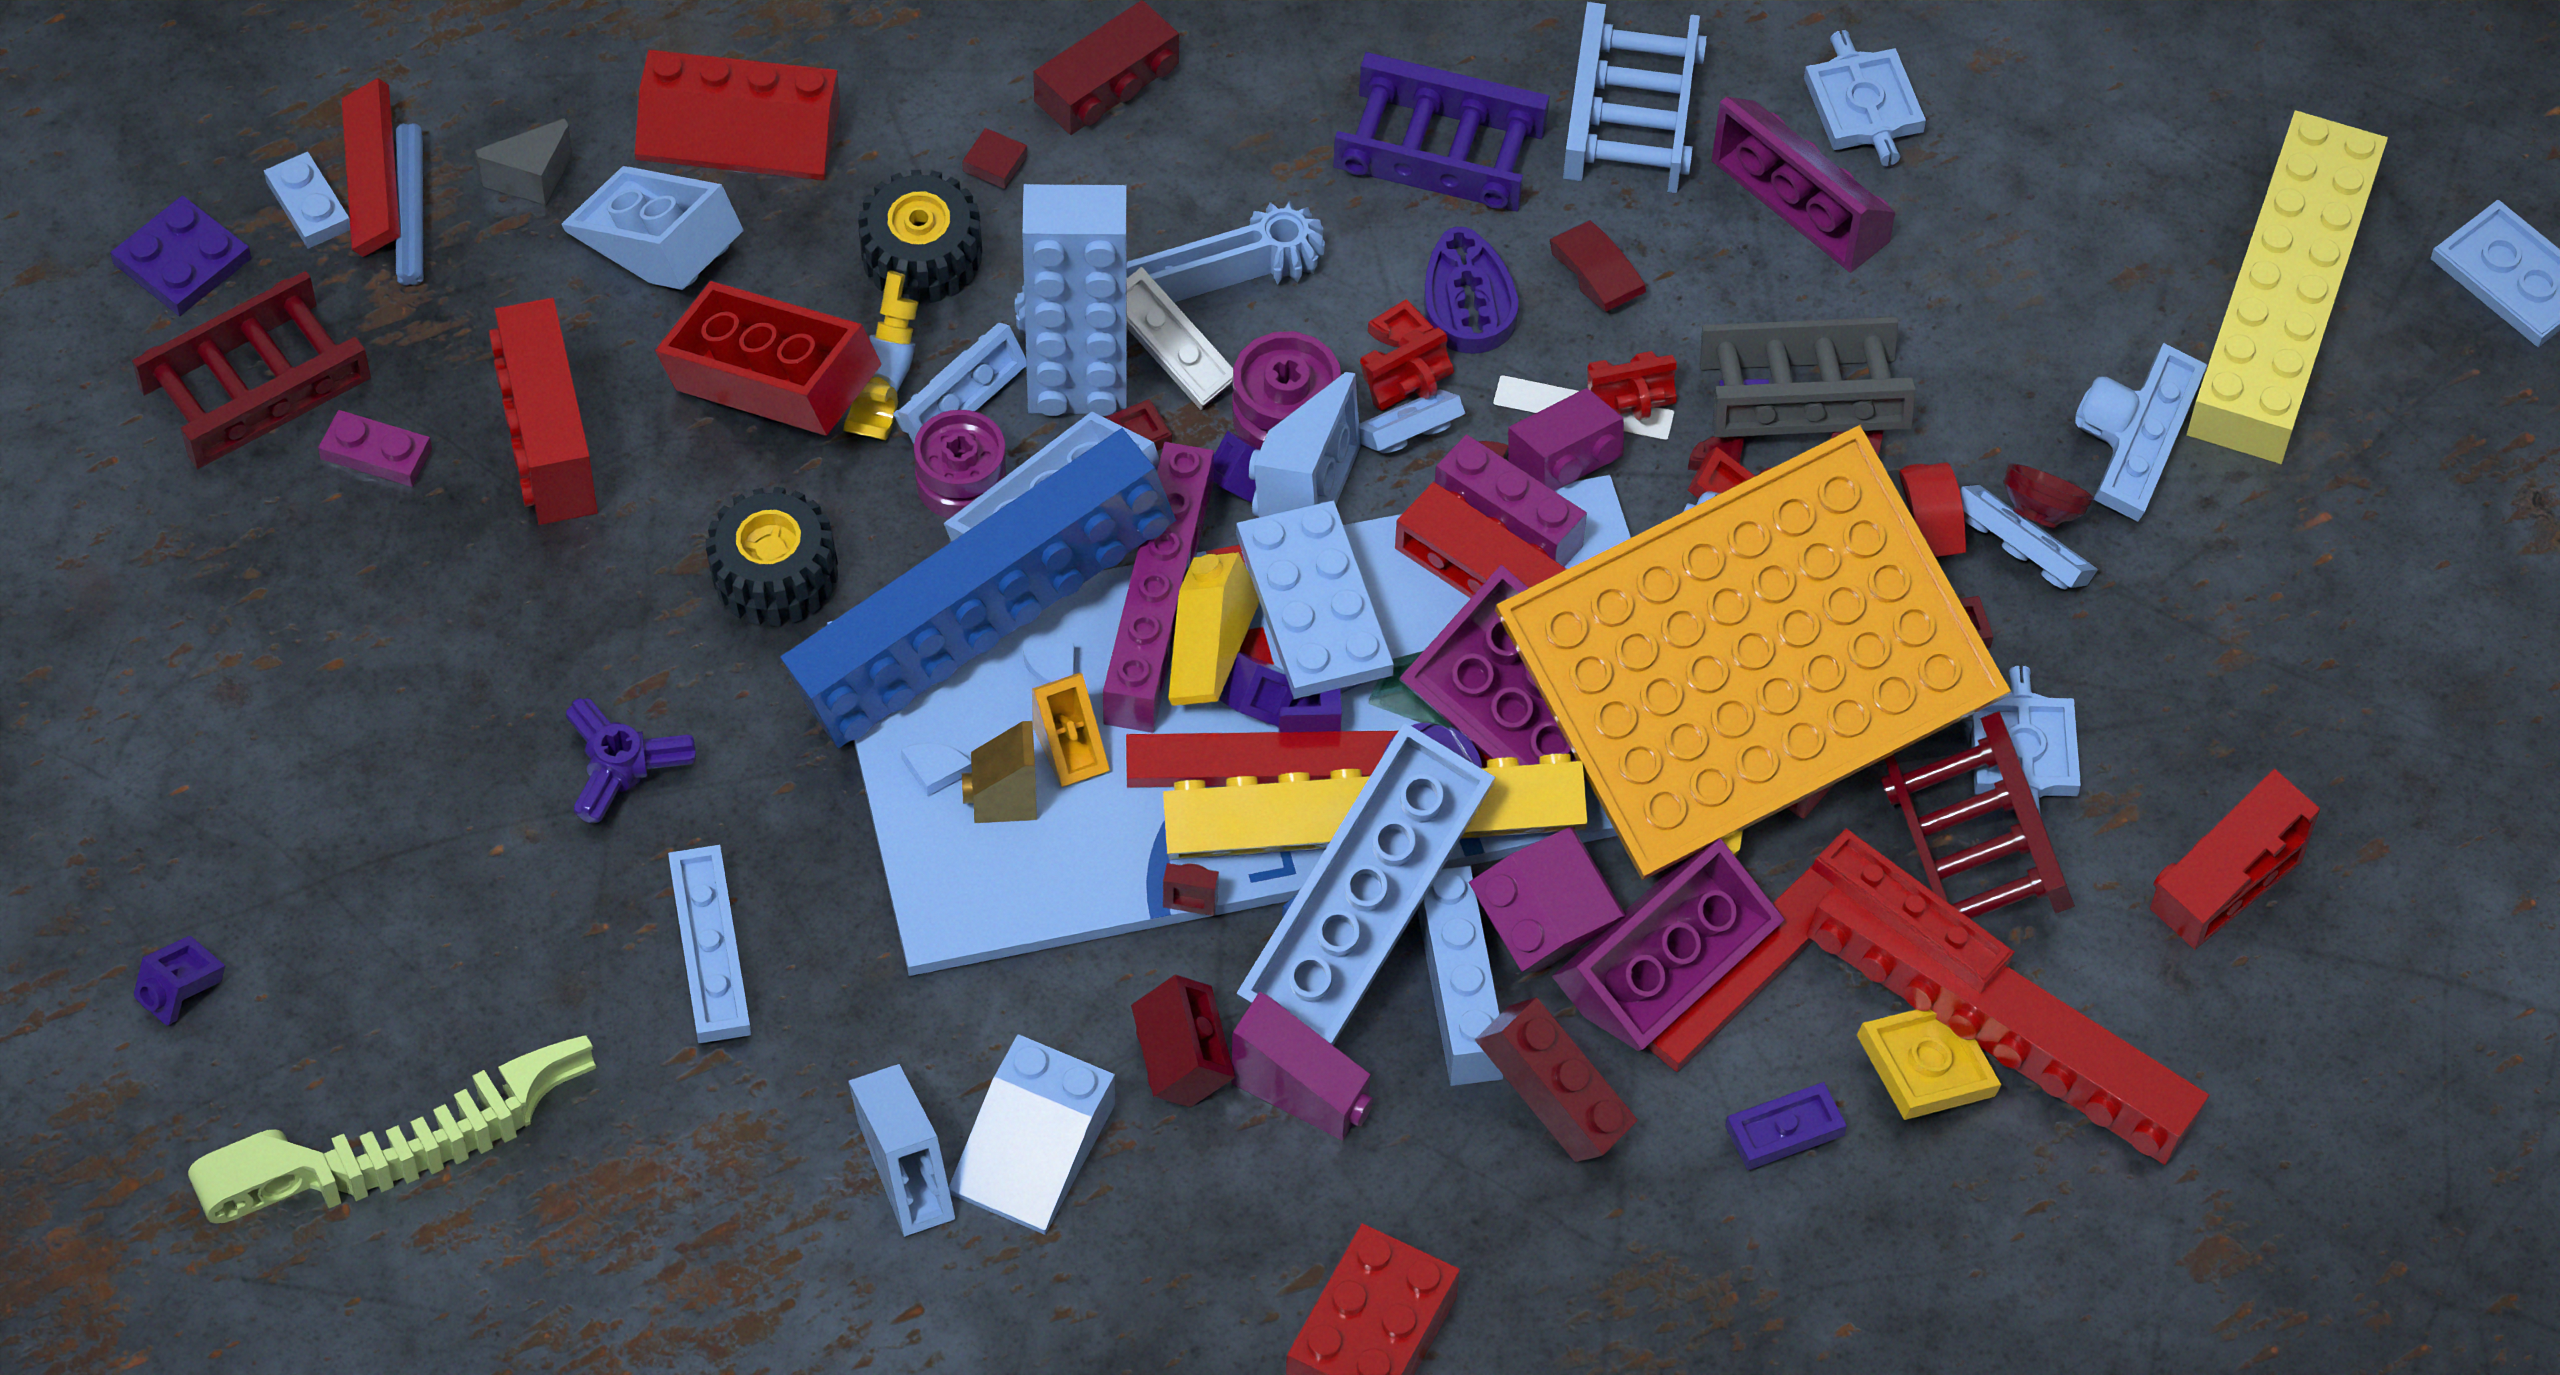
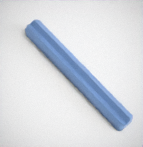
[396,123,424,286]

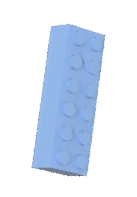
[1022,184,1127,416]
[1236,722,1495,1045]

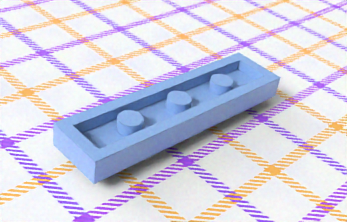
[668,845,751,1044]

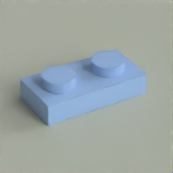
[264,152,350,249]
[1359,389,1465,453]

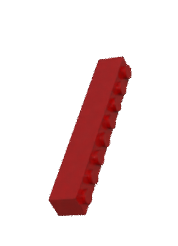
[1806,886,2210,1165]

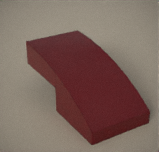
[1550,220,1646,312]

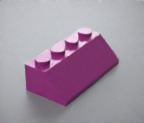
[1711,96,1895,273]
[1552,838,1785,1051]

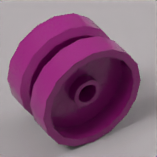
[1232,331,1341,447]

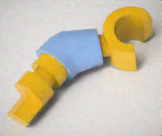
[843,271,918,440]

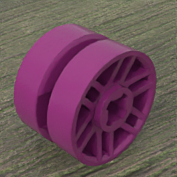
[914,410,1006,519]

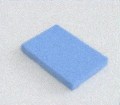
[2430,200,2560,348]

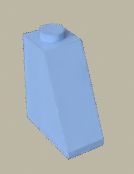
[849,1064,955,1237]

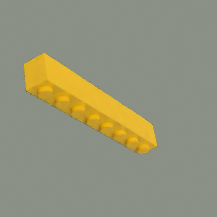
[1163,754,1587,860]

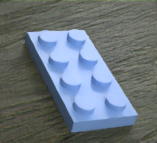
[1236,500,1394,699]

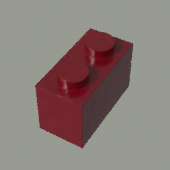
[1131,974,1235,1107]

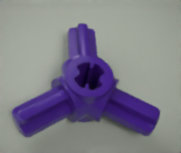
[566,698,696,824]

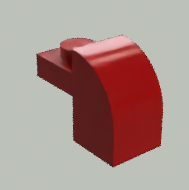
[1899,462,1966,557]

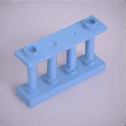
[1563,2,1707,193]

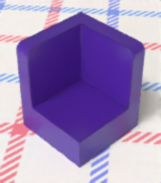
[1214,431,1261,503]
[1219,652,1293,727]
[1278,688,1342,732]

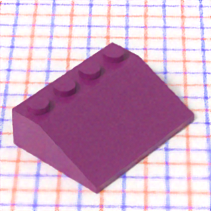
[1399,564,1588,785]

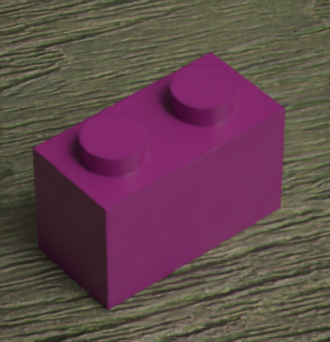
[1508,388,1624,491]

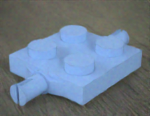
[1804,30,1926,166]
[1971,666,2081,816]

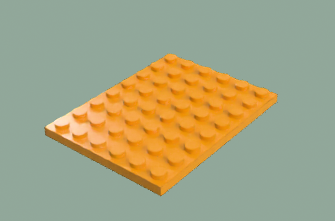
[1495,425,2011,881]

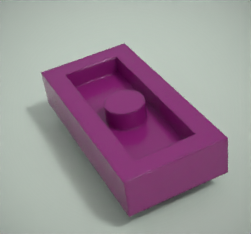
[318,410,432,487]

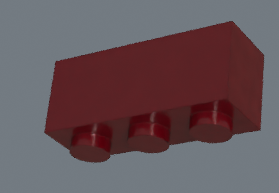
[1033,0,1179,135]
[1474,997,1638,1162]

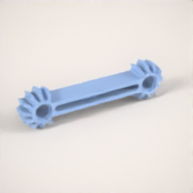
[1015,201,1325,334]

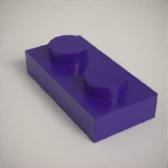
[1725,1082,1847,1171]

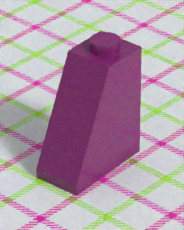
[1231,991,1374,1141]

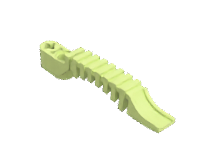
[188,1035,596,1224]

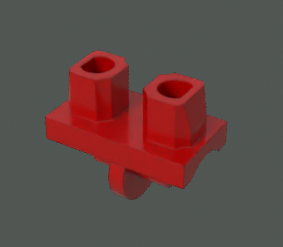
[1360,327,1454,411]
[1587,351,1677,420]

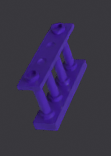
[1333,52,1550,212]

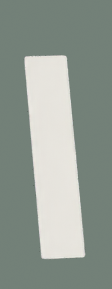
[1493,375,1674,440]

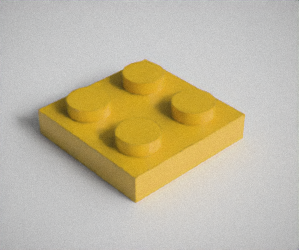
[1857,1009,2002,1120]

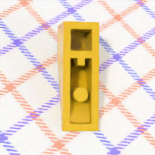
[1168,552,1260,706]

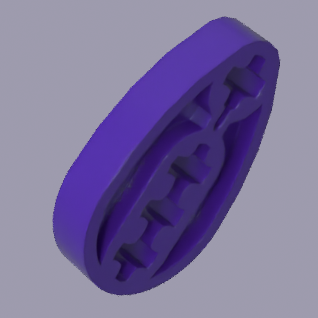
[1424,226,1518,354]

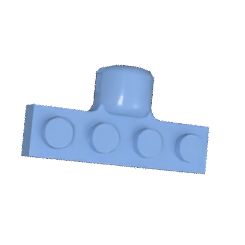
[2075,343,2207,522]

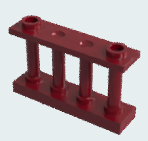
[132,271,371,469]
[1881,711,2075,919]

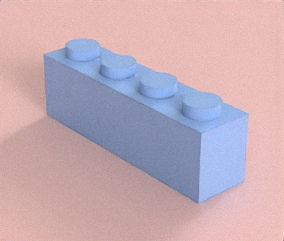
[1417,866,1503,1086]

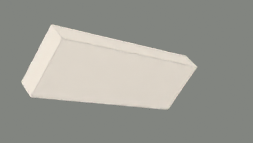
[1127,267,1233,410]

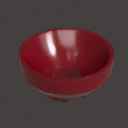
[2003,463,2093,528]

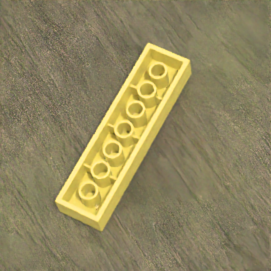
[2187,110,2388,464]

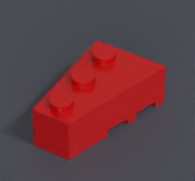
[2150,768,2320,950]

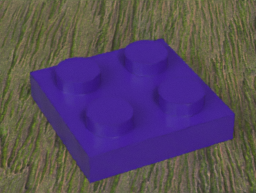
[110,195,252,317]

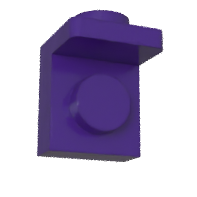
[134,935,226,1026]

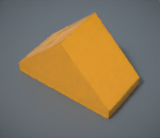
[1032,672,1110,787]

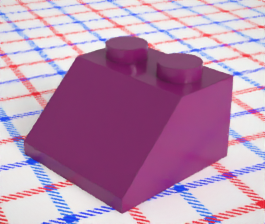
[1468,827,1626,972]

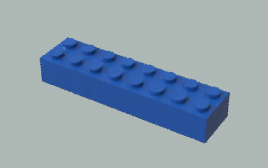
[780,427,1176,749]

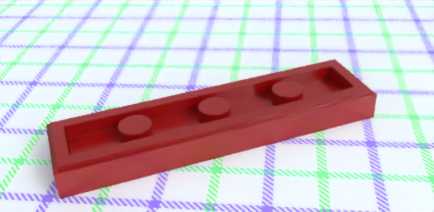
[342,78,400,257]
[1812,828,2015,994]

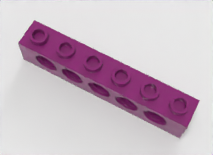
[1103,442,1214,733]

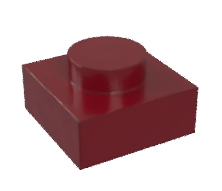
[1163,863,1219,916]

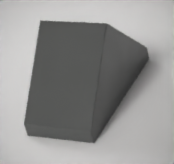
[475,118,573,205]

